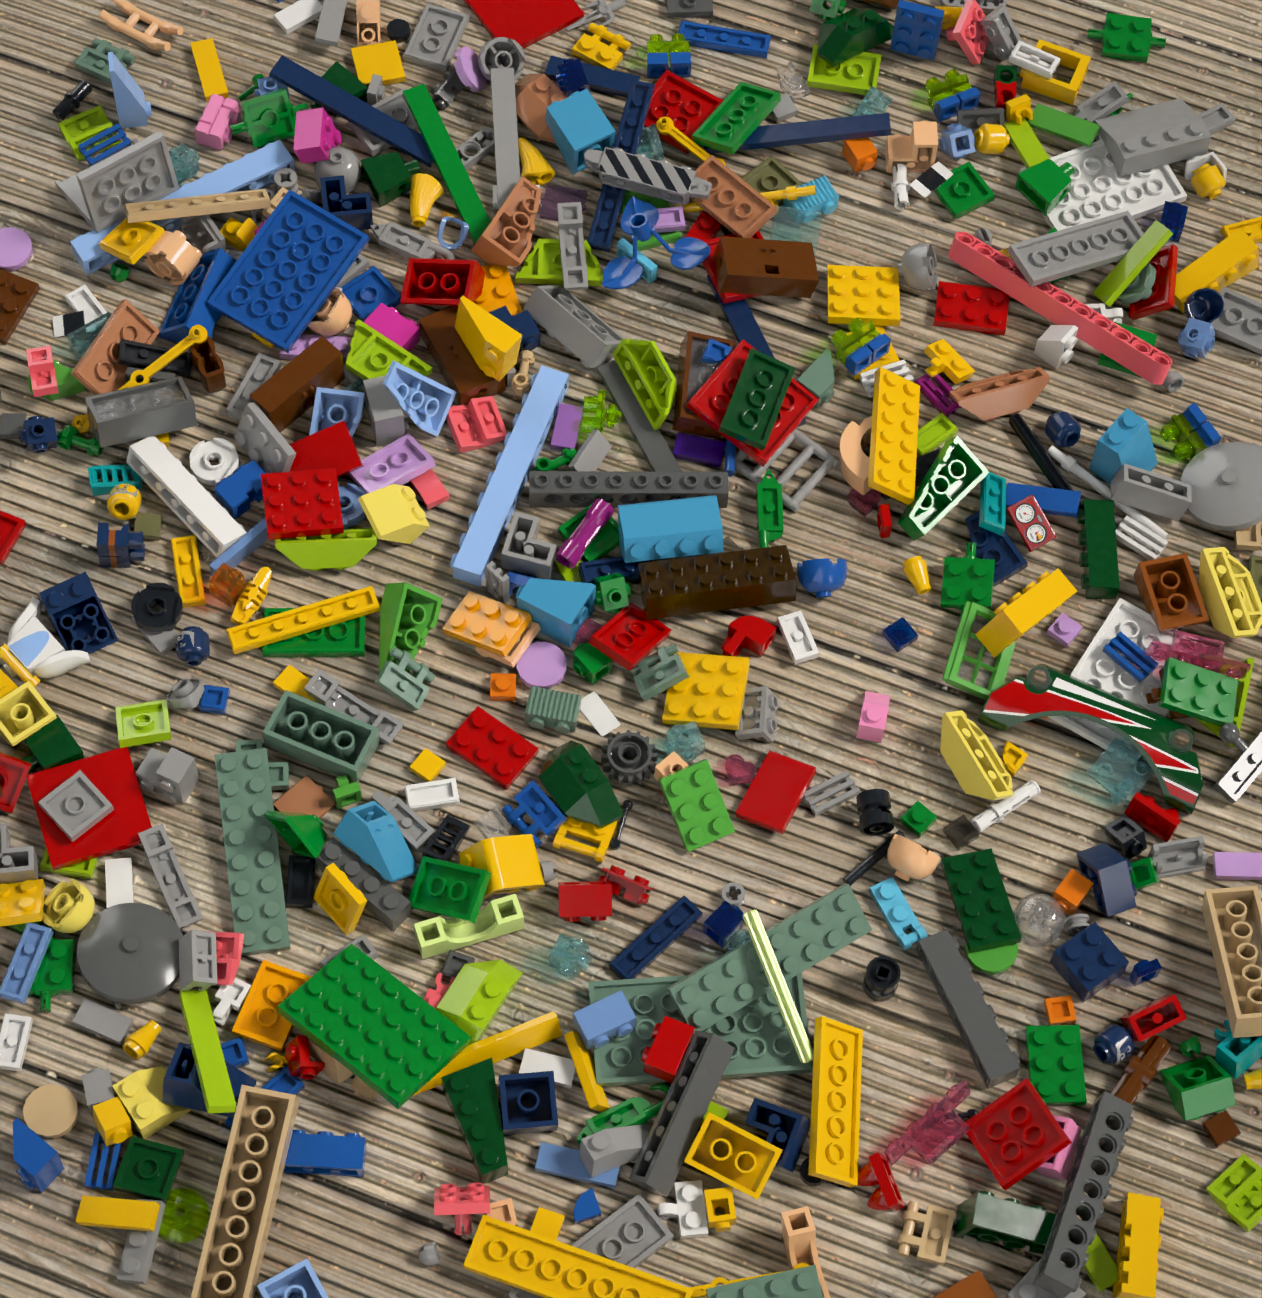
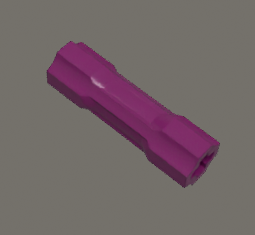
[555,499,614,569]

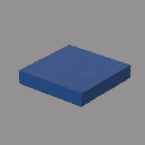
[340,266,401,322]

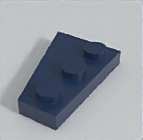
[965,510,1028,587]

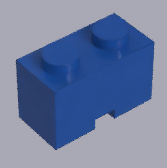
[214,460,266,520]

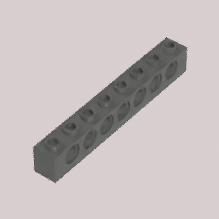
[529,471,729,508]
[1033,1091,1134,1298]

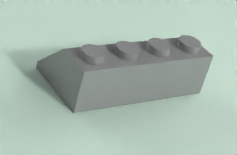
[523,285,624,368]

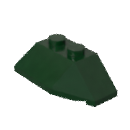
[817,9,894,67]
[539,740,624,828]

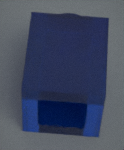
[1159,201,1188,242]
[703,901,744,949]

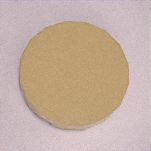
[23,1084,79,1139]

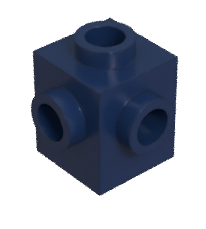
[19,416,58,453]

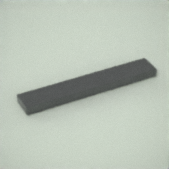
[597,360,683,472]

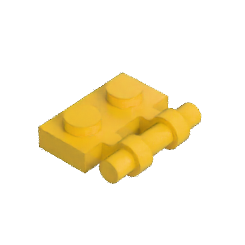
[572,23,631,70]

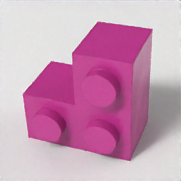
[293,108,342,164]

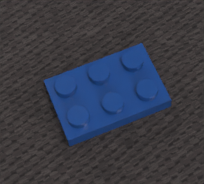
[890,0,944,60]

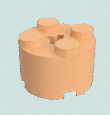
[144,230,202,285]

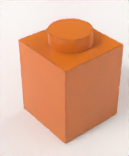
[842,137,878,174]
[1051,869,1094,915]

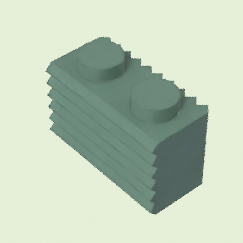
[525,686,581,733]

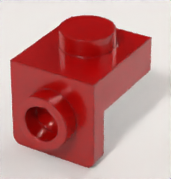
[285,1035,325,1080]

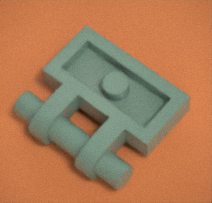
[75,38,136,85]
[631,643,689,701]
[374,647,435,711]

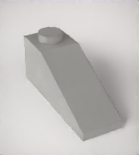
[579,1123,653,1178]

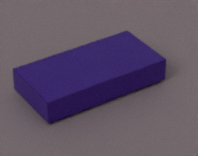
[673,432,726,467]

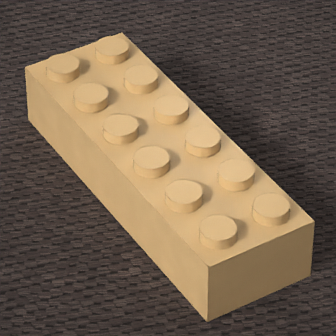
[1202,886,1262,1038]

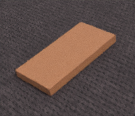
[691,155,778,238]
[71,299,160,395]

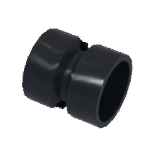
[856,789,894,836]
[863,956,901,1002]

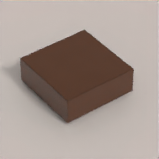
[1202,1110,1241,1148]

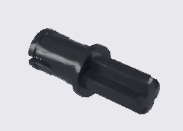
[53,80,92,120]

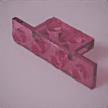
[1145,630,1251,679]
[884,1080,971,1166]

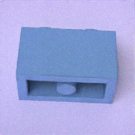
[573,990,636,1050]

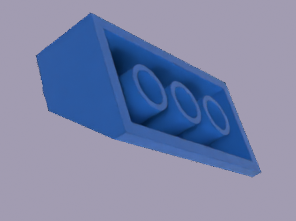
[158,248,236,343]

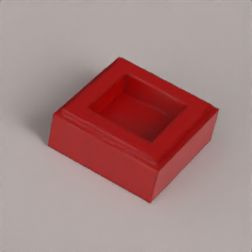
[877,504,892,538]

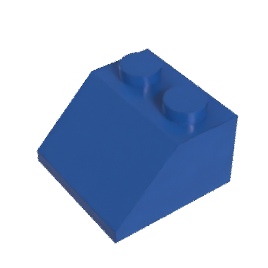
[13,1118,65,1193]

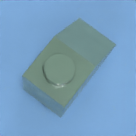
[797,349,835,409]

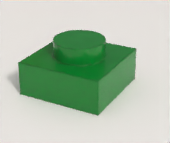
[900,800,937,838]
[1130,857,1160,891]

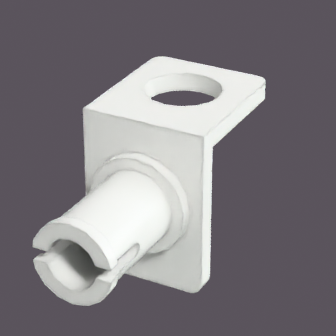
[1184,152,1227,181]

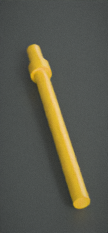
[675,185,816,213]

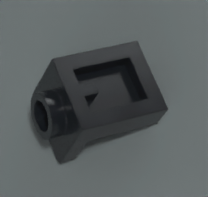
[1104,814,1147,860]

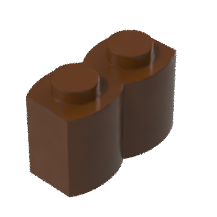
[190,336,226,393]

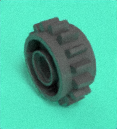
[601,730,658,786]

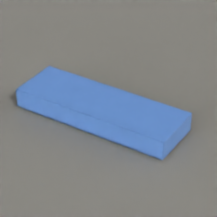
[209,519,268,582]
[0,923,54,1005]
[535,1142,620,1188]

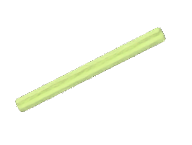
[743,910,814,1064]

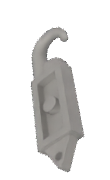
[370,221,455,259]

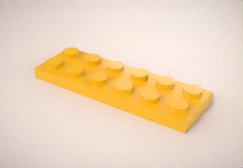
[868,367,920,505]
[808,1016,863,1188]

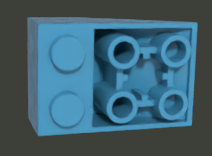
[333,801,419,883]

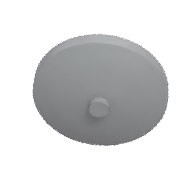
[1181,442,1262,531]

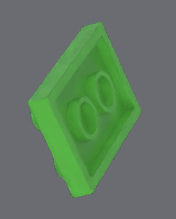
[658,759,735,852]

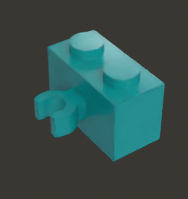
[1214,1020,1262,1080]

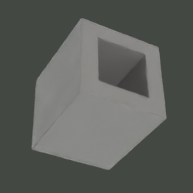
[82,1068,116,1114]

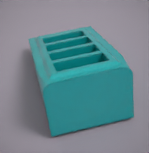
[88,465,142,496]

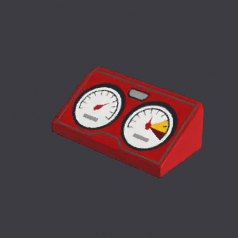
[1006,495,1056,552]

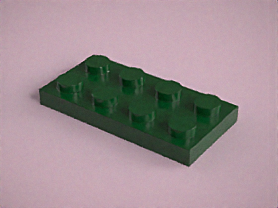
[718,348,796,451]
[940,848,1022,953]

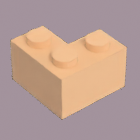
[885,121,938,172]

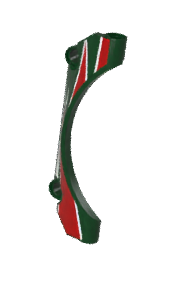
[978,664,1203,815]

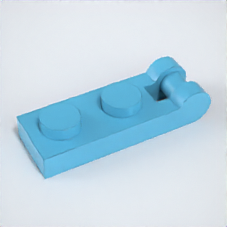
[869,877,928,951]

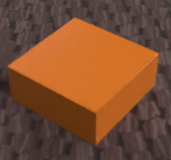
[1043,995,1077,1026]

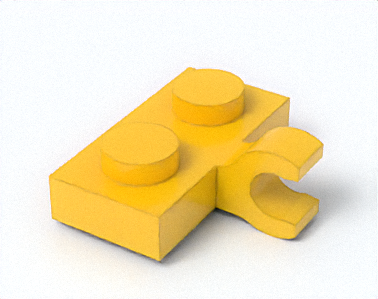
[924,338,975,385]

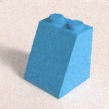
[545,89,616,175]
[1089,408,1158,485]
[515,578,596,648]

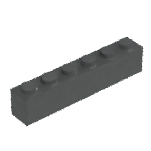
[916,929,1020,1089]
[629,1030,735,1197]

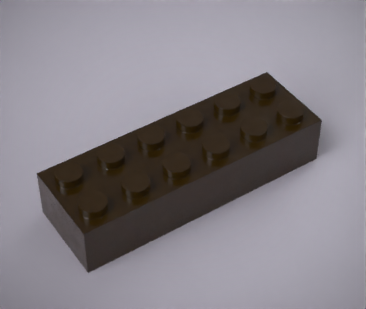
[638,545,796,620]

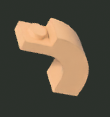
[840,415,872,496]
[781,1206,830,1298]

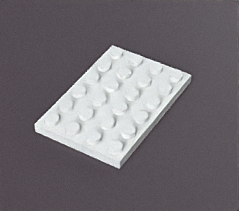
[1019,140,1187,231]
[1048,598,1208,766]

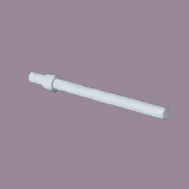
[1047,445,1169,539]

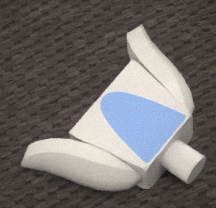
[3,597,91,678]

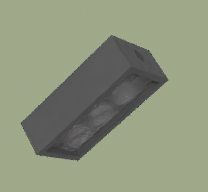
[85,376,197,448]

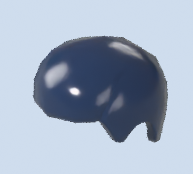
[1184,288,1224,323]

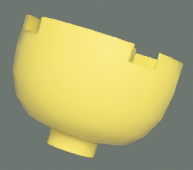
[42,879,95,933]

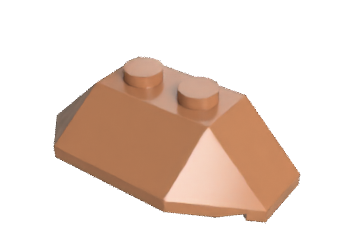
[515,74,568,143]
[950,367,1050,421]

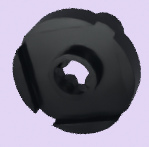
[131,583,183,632]

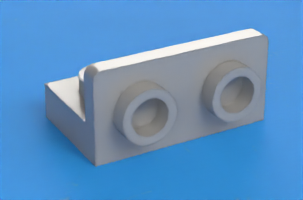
[735,686,779,742]

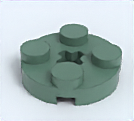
[1117,262,1156,304]

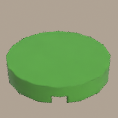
[965,943,1018,975]

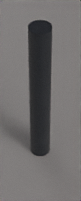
[843,830,905,886]

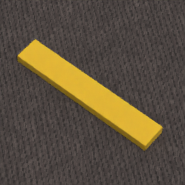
[226,586,380,655]
[413,1011,562,1096]

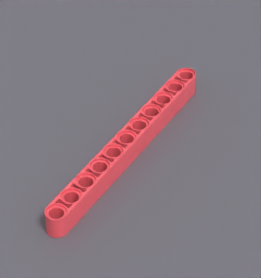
[948,232,1173,385]

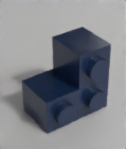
[320,175,373,230]
[489,305,540,354]
[1076,843,1137,917]
[745,1097,811,1172]

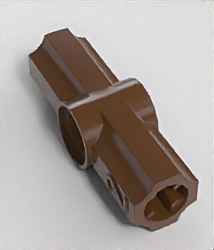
[1110,1035,1172,1105]

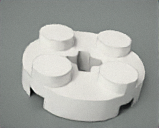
[189,438,239,487]

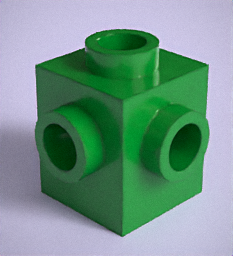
[809,0,846,21]
[594,573,631,613]

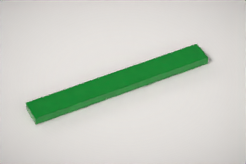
[402,84,490,245]

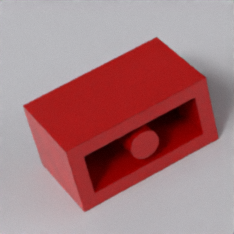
[558,881,612,922]
[1120,994,1187,1042]
[641,1016,695,1083]

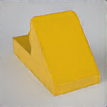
[220,217,258,252]

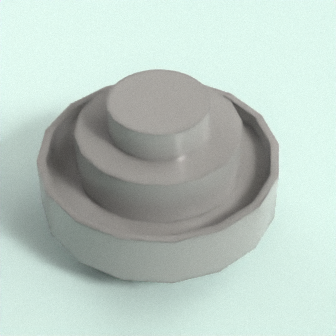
[167,678,204,710]

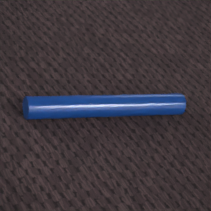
[725,438,735,477]

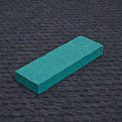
[979,472,1006,535]

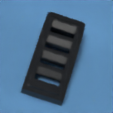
[422,815,470,862]

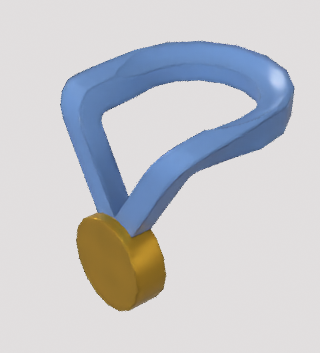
[437,211,469,250]

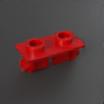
[598,865,654,905]

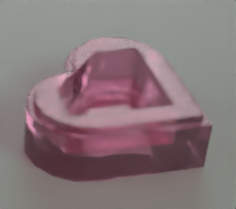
[848,488,881,517]
[576,618,603,646]
[725,754,757,787]

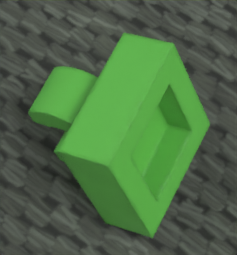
[333,775,362,809]

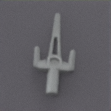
[566,0,627,31]

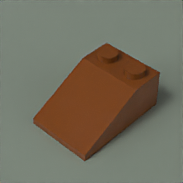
[1134,553,1209,632]

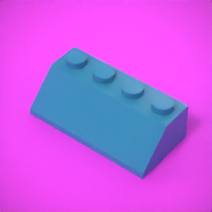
[617,495,724,563]

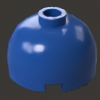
[797,558,847,598]

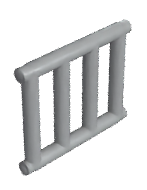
[735,429,840,512]

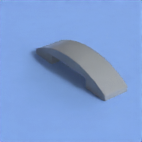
[557,202,588,290]
[304,669,404,745]
[138,823,203,929]

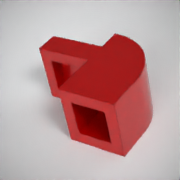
[721,616,776,657]

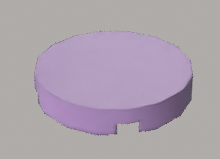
[454,46,487,92]
[0,227,33,272]
[516,641,567,689]

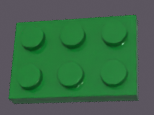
[1159,657,1238,726]
[408,856,492,924]
[1025,1025,1087,1106]

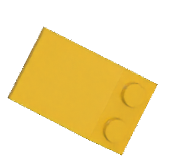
[455,296,522,382]
[684,1112,783,1200]

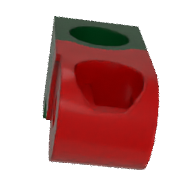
[993,65,1017,109]

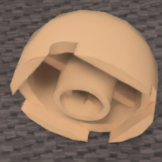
[308,288,352,337]
[887,834,941,882]

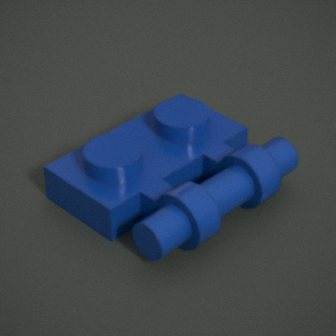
[502,780,568,848]

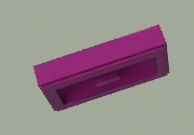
[915,373,962,417]

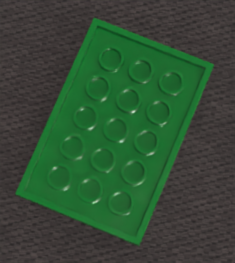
[277,943,472,1109]

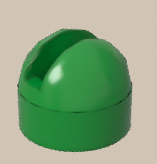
[110,263,131,283]
[1177,1035,1201,1058]

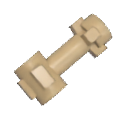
[511,350,535,396]

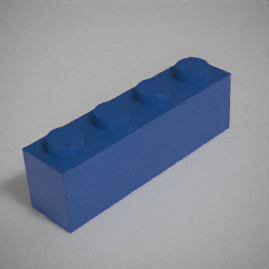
[283,1130,367,1177]

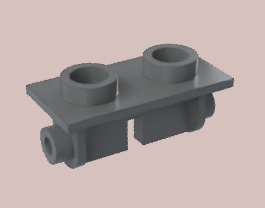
[430,66,465,109]

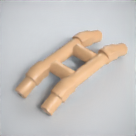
[98,0,184,51]

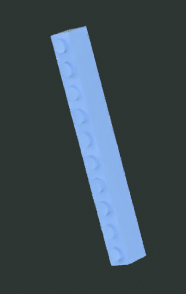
[70,140,295,275]
[450,365,569,587]

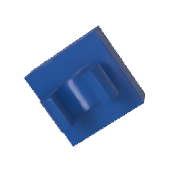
[507,571,536,595]

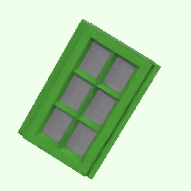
[942,601,1017,700]

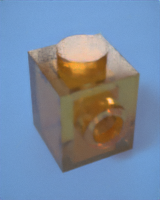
[208,563,246,607]

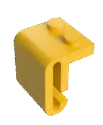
[459,834,545,900]

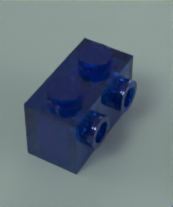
[556,58,592,97]

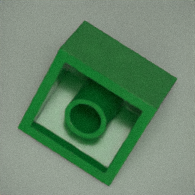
[1159,1055,1236,1121]

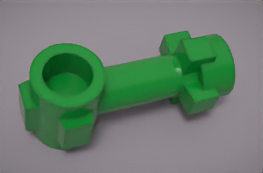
[57,425,104,456]
[534,448,577,471]

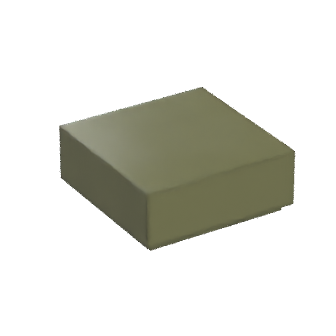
[134,513,162,540]

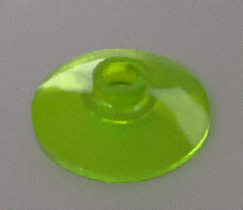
[159,1188,209,1243]

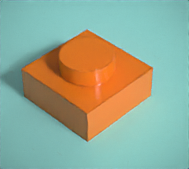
[490,673,516,701]

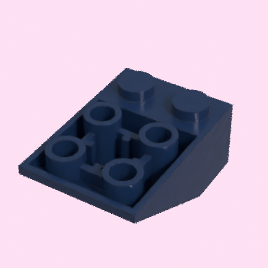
[37,571,118,654]
[162,1042,257,1118]

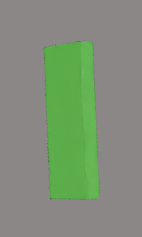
[1027,103,1100,148]

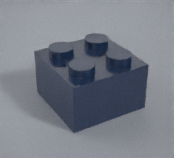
[1050,922,1129,1003]
[498,1071,558,1135]

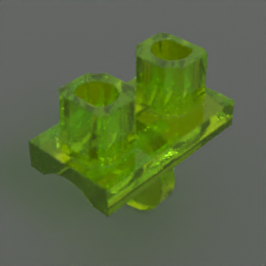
[582,390,622,435]

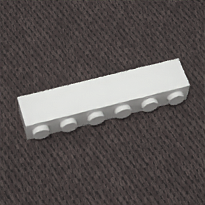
[126,436,247,558]

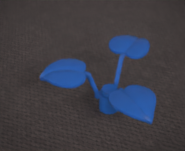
[602,196,711,290]

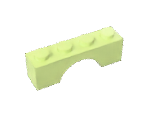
[414,894,524,959]

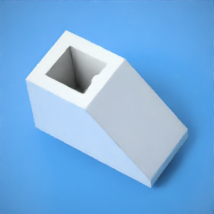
[1034,325,1078,369]

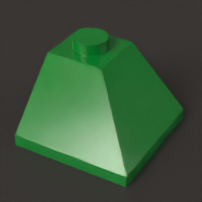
[264,811,327,859]

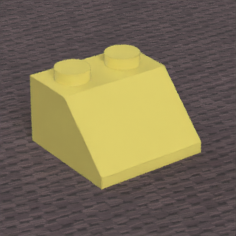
[358,484,430,544]
[0,681,57,746]
[112,1066,191,1139]

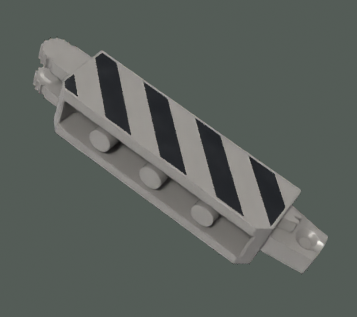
[584,147,712,205]

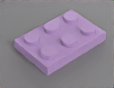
[348,433,436,494]

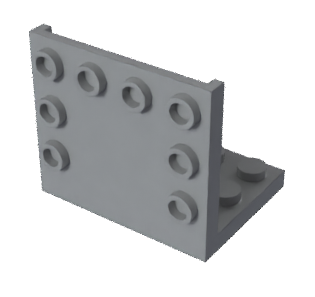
[55,131,180,233]

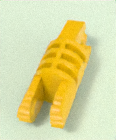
[230,566,272,625]

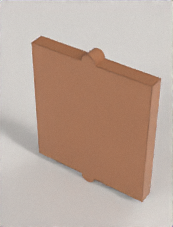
[273,775,336,819]

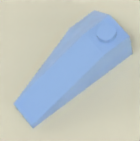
[107,52,152,129]
[383,360,457,437]
[309,387,366,437]

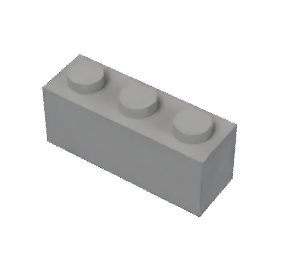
[1111,463,1192,521]

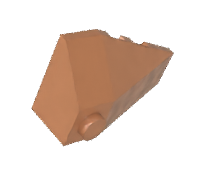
[471,176,542,266]

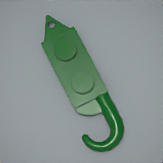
[756,470,789,552]
[577,1083,670,1143]

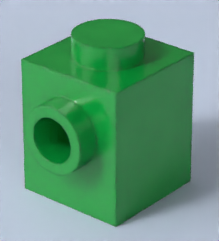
[572,642,612,685]

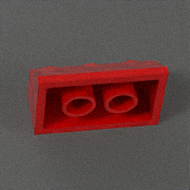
[400,258,486,306]

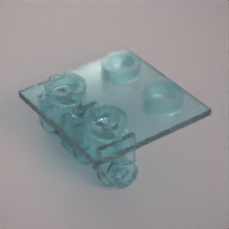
[1086,737,1154,806]

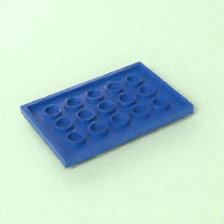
[207,189,370,353]

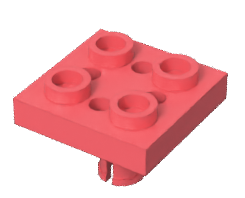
[946,0,990,65]
[434,1182,490,1235]

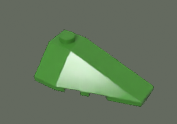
[379,582,443,673]

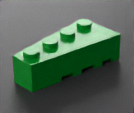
[897,436,989,541]

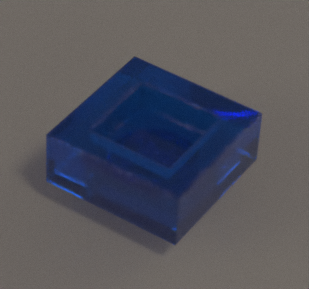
[882,617,918,653]
[1129,959,1162,986]

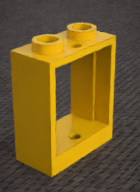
[1019,39,1091,105]

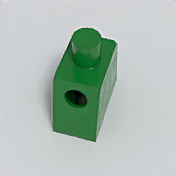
[1015,159,1074,216]

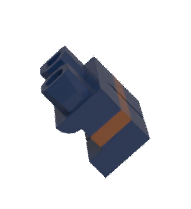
[96,522,145,568]

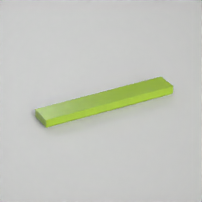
[179,990,236,1114]

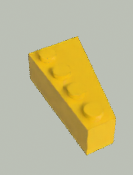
[1174,227,1259,313]
[975,568,1077,658]
[1112,1192,1164,1298]

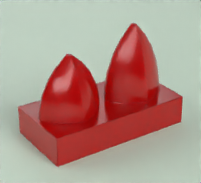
[1124,792,1181,842]
[858,1152,905,1211]

